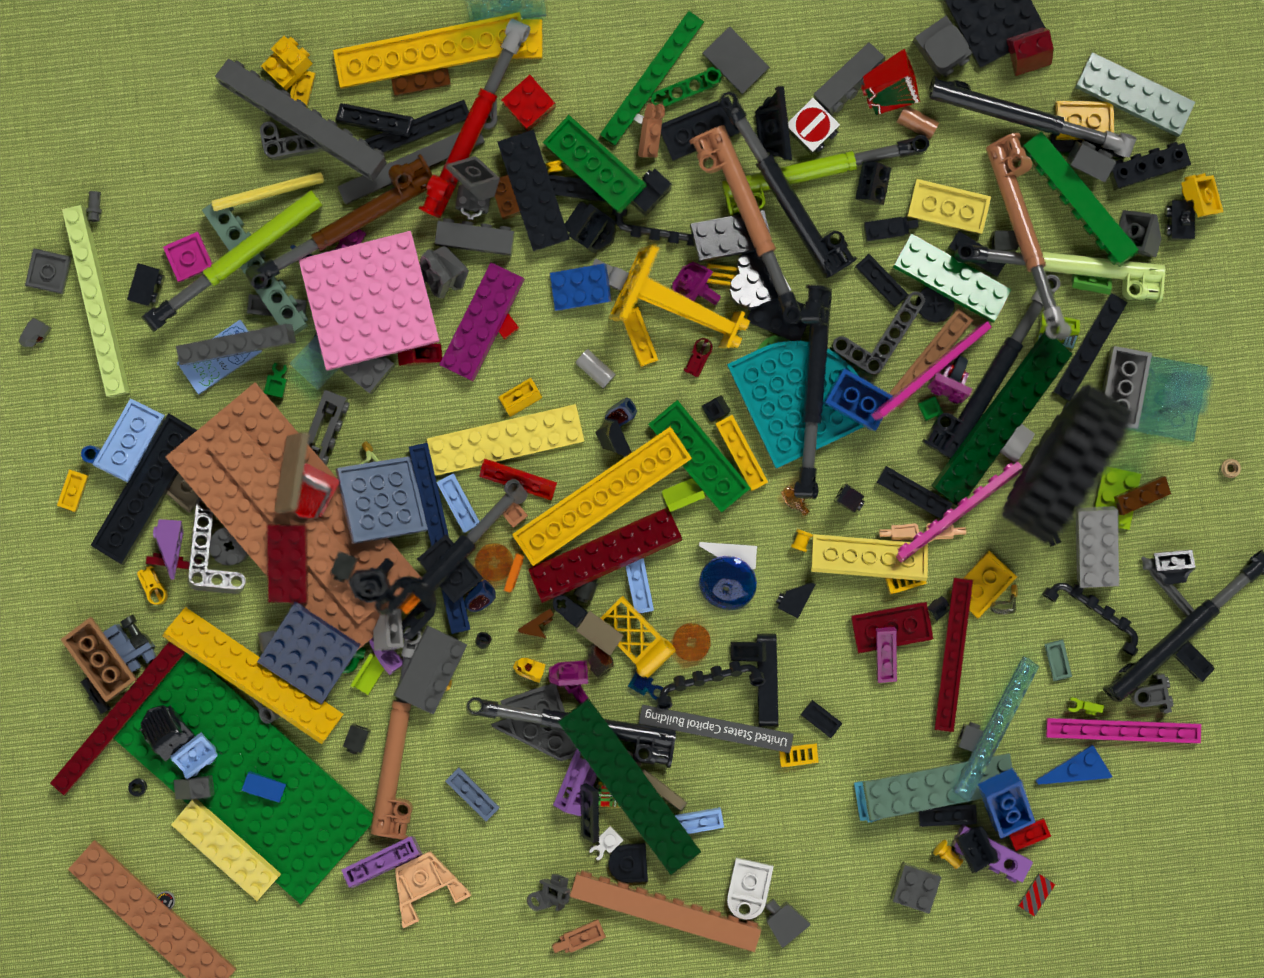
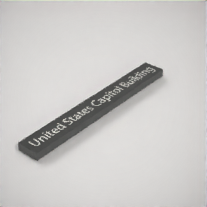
[639,704,794,753]

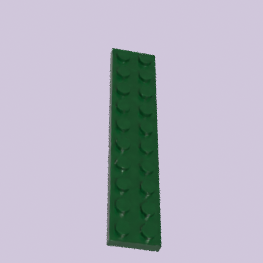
[931,331,1073,507]
[557,698,701,875]

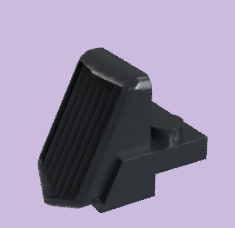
[565,202,617,254]
[140,705,195,761]

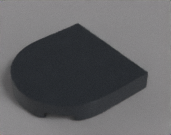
[608,843,648,883]

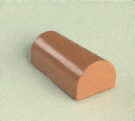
[896,106,939,140]

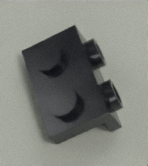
[955,827,999,873]

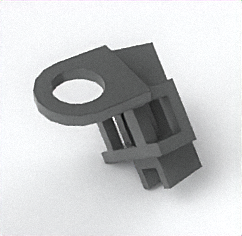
[527,874,571,911]

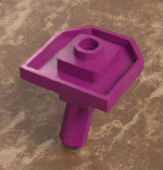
[672,262,721,305]
[549,660,588,704]

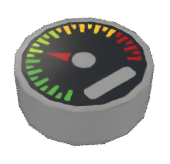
[157,891,175,909]

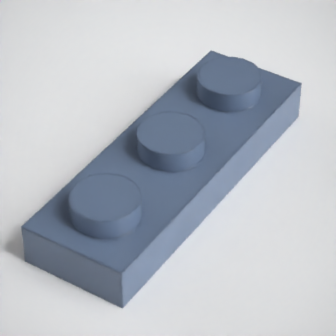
[445,767,500,821]

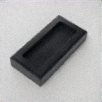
[731,642,766,662]
[800,700,843,738]

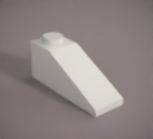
[699,542,757,573]

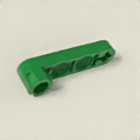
[651,67,722,108]

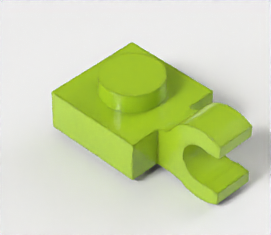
[1067,697,1104,715]

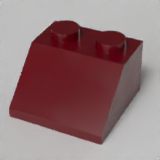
[1006,27,1054,76]

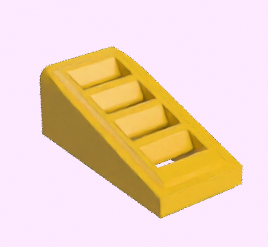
[885,578,927,594]
[779,743,819,767]

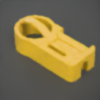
[137,566,168,605]

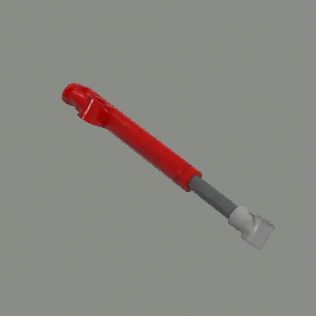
[418,19,530,219]

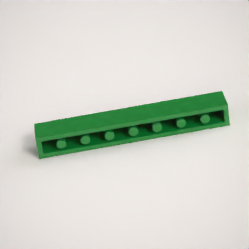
[1023,131,1139,267]

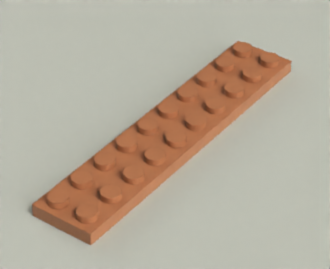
[68,840,236,978]

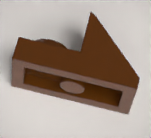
[518,608,555,638]

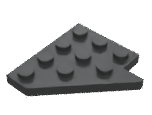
[491,683,576,761]

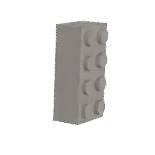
[1076,506,1119,588]

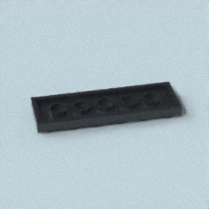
[497,130,570,252]

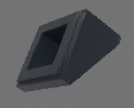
[701,395,730,423]

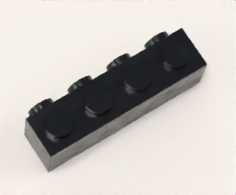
[1109,142,1191,191]

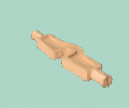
[879,523,966,543]

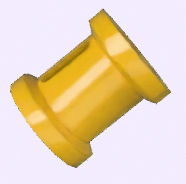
[790,529,813,552]

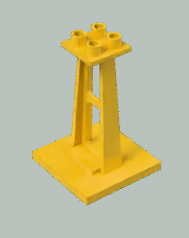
[608,245,750,348]

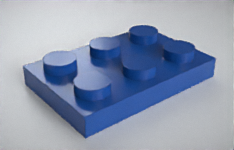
[550,263,612,311]

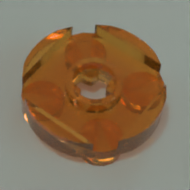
[475,543,514,582]
[673,623,711,661]

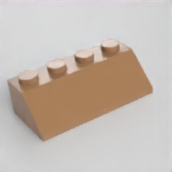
[60,617,137,702]

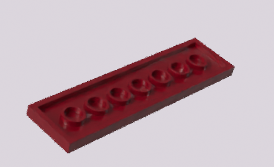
[528,507,683,603]

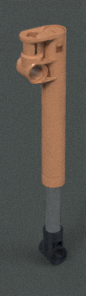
[689,125,801,324]

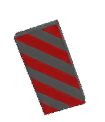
[1018,873,1055,917]

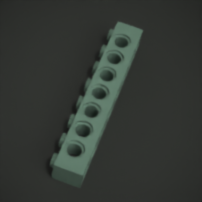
[202,197,308,335]

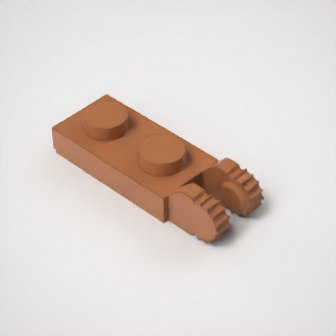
[638,103,665,157]

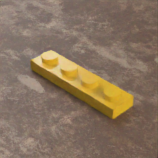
[715,415,768,491]

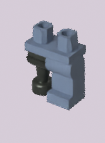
[103,614,156,672]

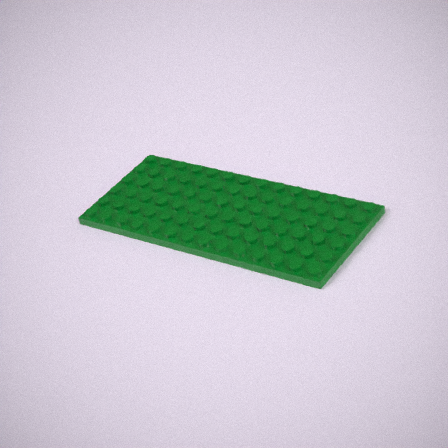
[114,653,373,905]

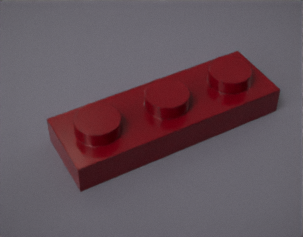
[146,553,203,569]

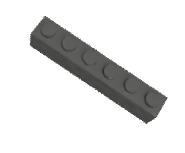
[176,324,296,365]

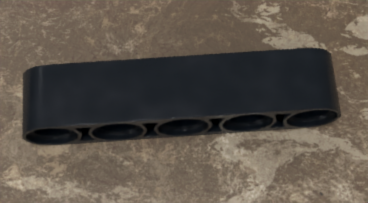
[757,633,778,728]

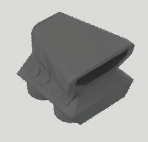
[419,246,469,298]

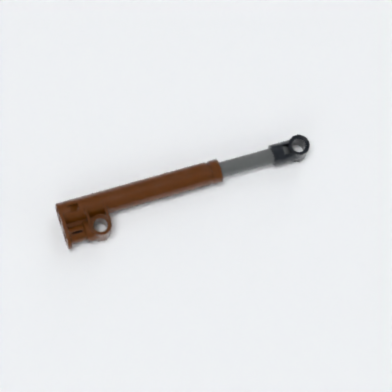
[245,154,432,289]

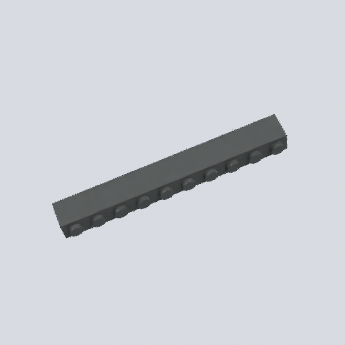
[215,58,387,182]

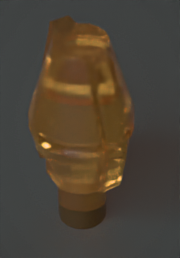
[781,485,810,516]

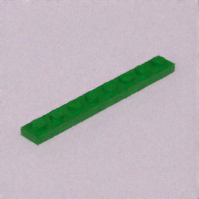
[600,11,704,146]

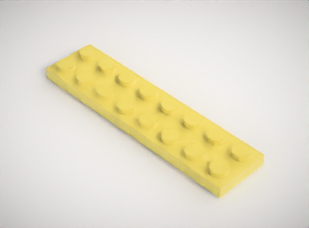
[427,404,585,476]

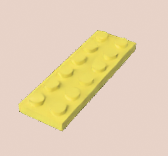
[811,534,928,581]
[171,799,281,901]

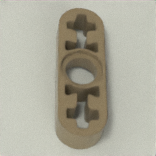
[642,769,687,811]

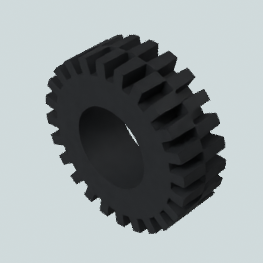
[1002,383,1132,543]

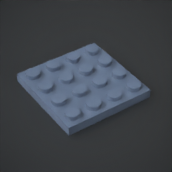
[336,456,428,544]

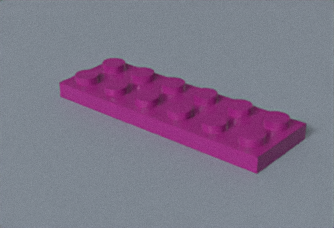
[439,262,525,382]

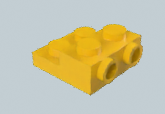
[261,36,313,91]
[1181,173,1224,218]

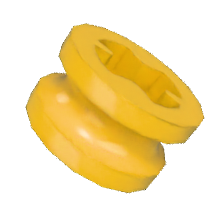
[545,160,564,174]

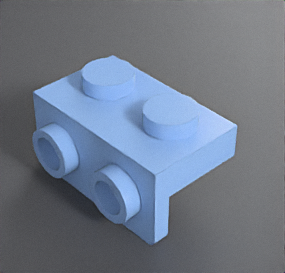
[171,733,217,779]

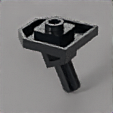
[348,558,394,603]

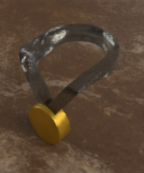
[990,585,1018,614]

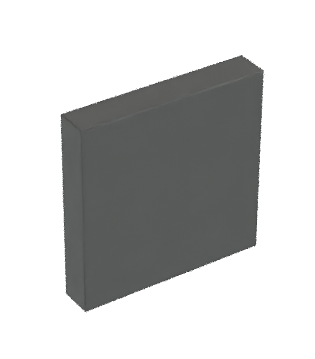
[25,248,72,294]

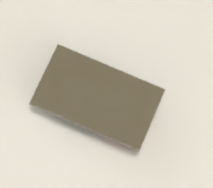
[577,611,624,655]

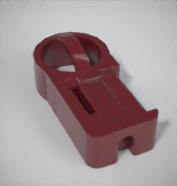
[684,338,713,377]

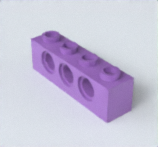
[952,825,1033,883]

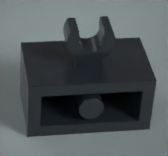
[1165,200,1195,241]

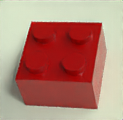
[501,75,556,132]

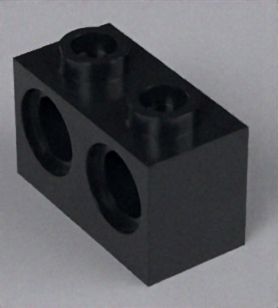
[855,161,891,205]

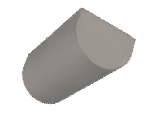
[575,349,616,389]

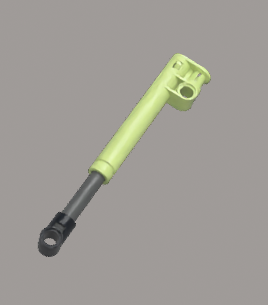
[954,243,1166,303]

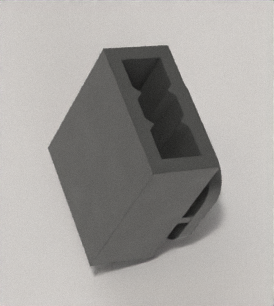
[913,16,972,78]

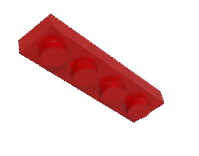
[479,458,557,501]

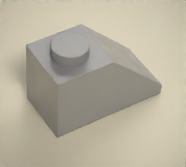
[373,609,404,651]

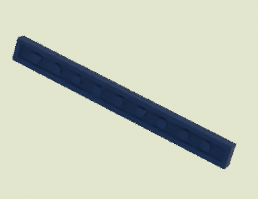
[408,443,471,634]

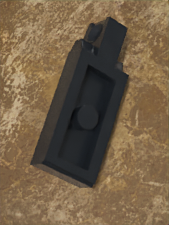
[864,217,919,242]

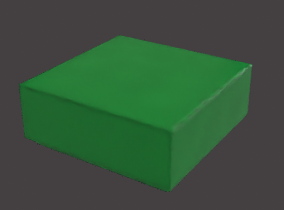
[917,396,943,421]

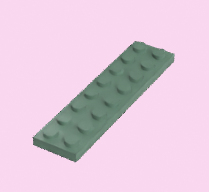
[863,753,1012,821]

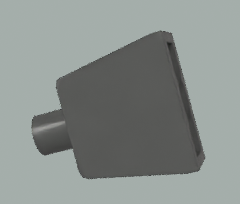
[765,899,811,948]

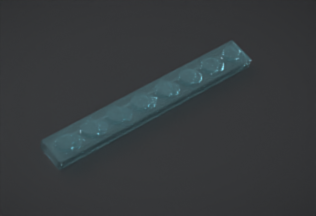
[953,656,1039,801]

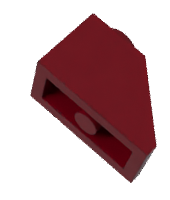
[397,343,442,366]

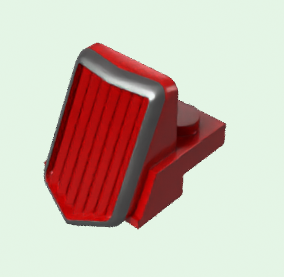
[294,463,339,519]

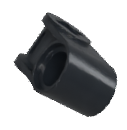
[553,594,588,628]

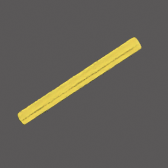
[211,172,324,211]

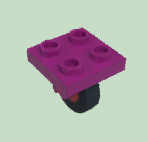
[927,356,972,404]

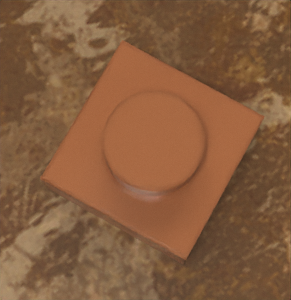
[502,503,528,528]

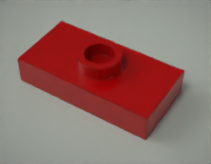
[1009,818,1051,851]

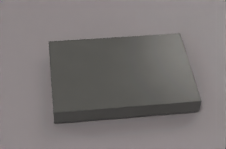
[702,26,770,95]

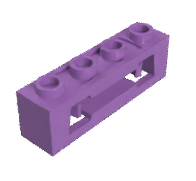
[553,748,597,816]
[341,836,423,888]

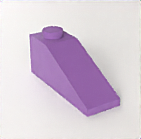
[153,519,184,579]

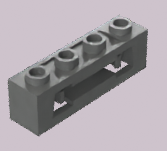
[308,390,350,466]

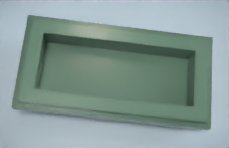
[1044,640,1072,681]

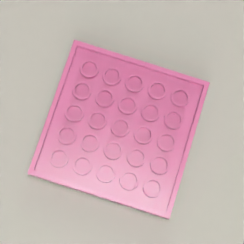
[299,231,440,371]

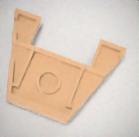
[395,851,471,928]

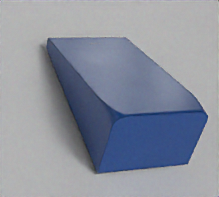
[242,771,286,803]

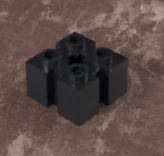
[630,169,672,217]

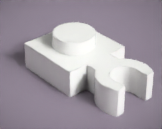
[589,826,624,860]

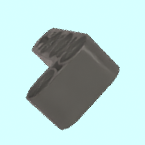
[260,122,324,160]

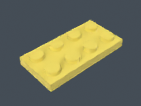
[907,179,991,235]

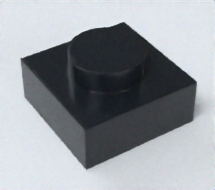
[927,596,950,621]

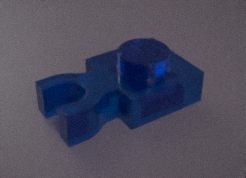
[628,672,664,700]

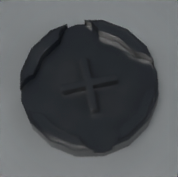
[916,287,954,323]

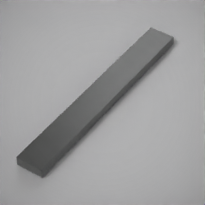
[337,132,485,205]

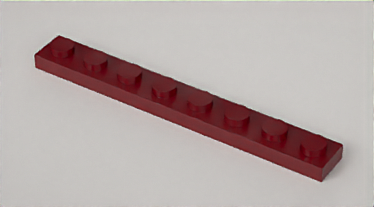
[934,577,973,732]

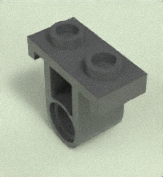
[1130,673,1174,713]

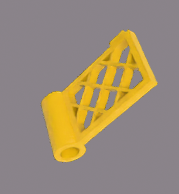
[601,596,676,678]

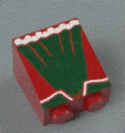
[861,49,920,115]

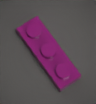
[876,627,897,683]

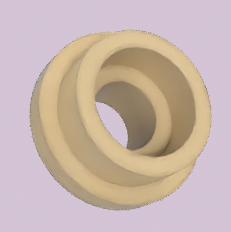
[1221,459,1241,478]

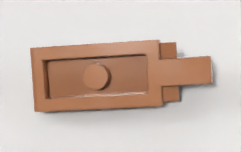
[552,919,606,953]

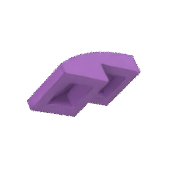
[369,638,403,675]

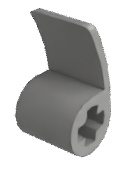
[593,259,629,291]
[1000,424,1035,463]

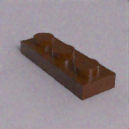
[391,67,451,97]
[1114,476,1171,515]

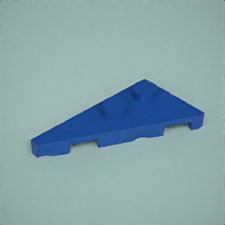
[1035,745,1113,785]

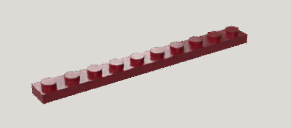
[50,641,186,796]

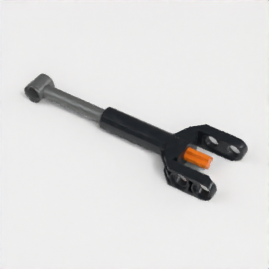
[375,479,528,640]

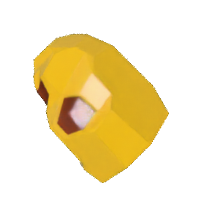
[513,657,546,683]

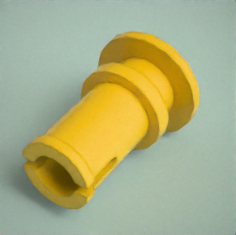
[933,840,963,869]

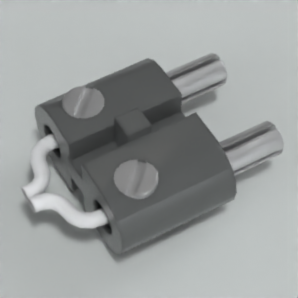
[455,185,490,220]

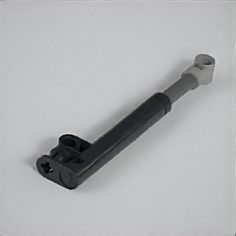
[928,75,1137,157]
[922,275,1060,459]

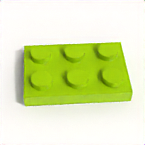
[1094,467,1141,530]

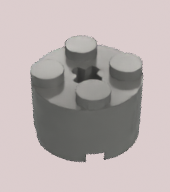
[209,527,249,566]

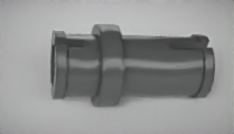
[86,191,102,222]

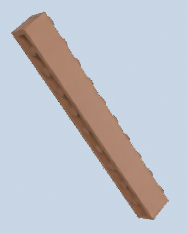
[570,870,761,952]

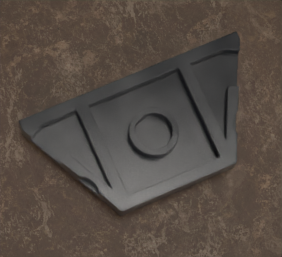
[755,86,792,161]

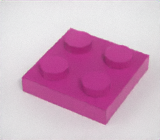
[163,232,213,283]

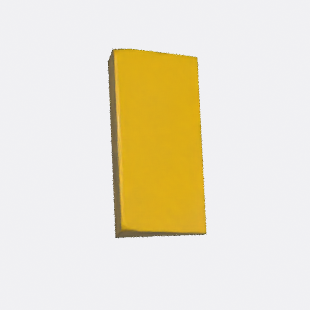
[498,378,542,417]

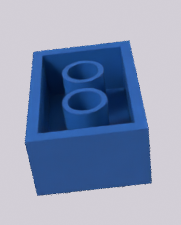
[823,368,893,431]
[977,768,1035,838]

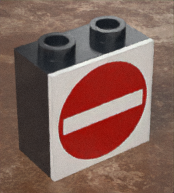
[788,98,840,155]

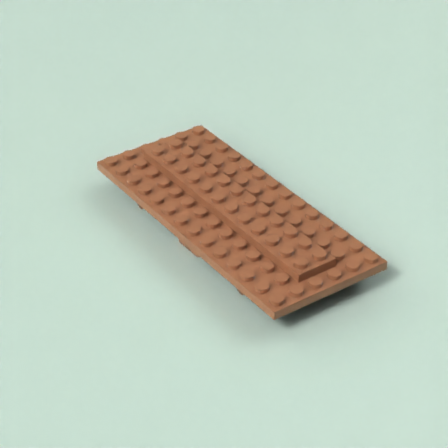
[166,382,421,649]

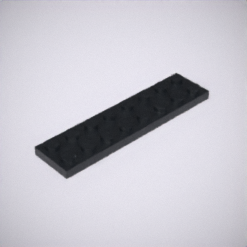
[90,413,197,565]

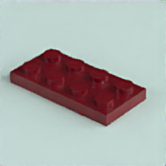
[267,524,308,603]
[850,602,934,654]

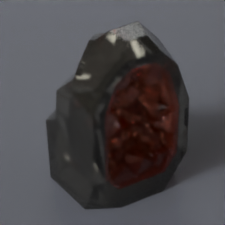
[587,644,615,679]

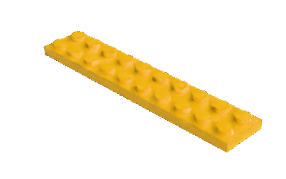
[333,12,528,89]
[512,427,692,566]
[163,607,344,744]

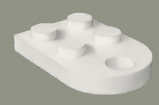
[727,858,774,920]

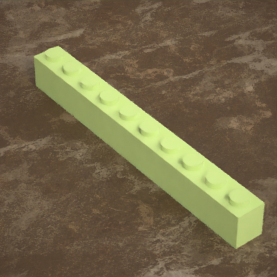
[62,205,130,398]

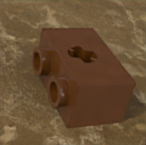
[495,175,521,220]

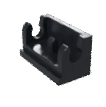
[1173,641,1215,682]

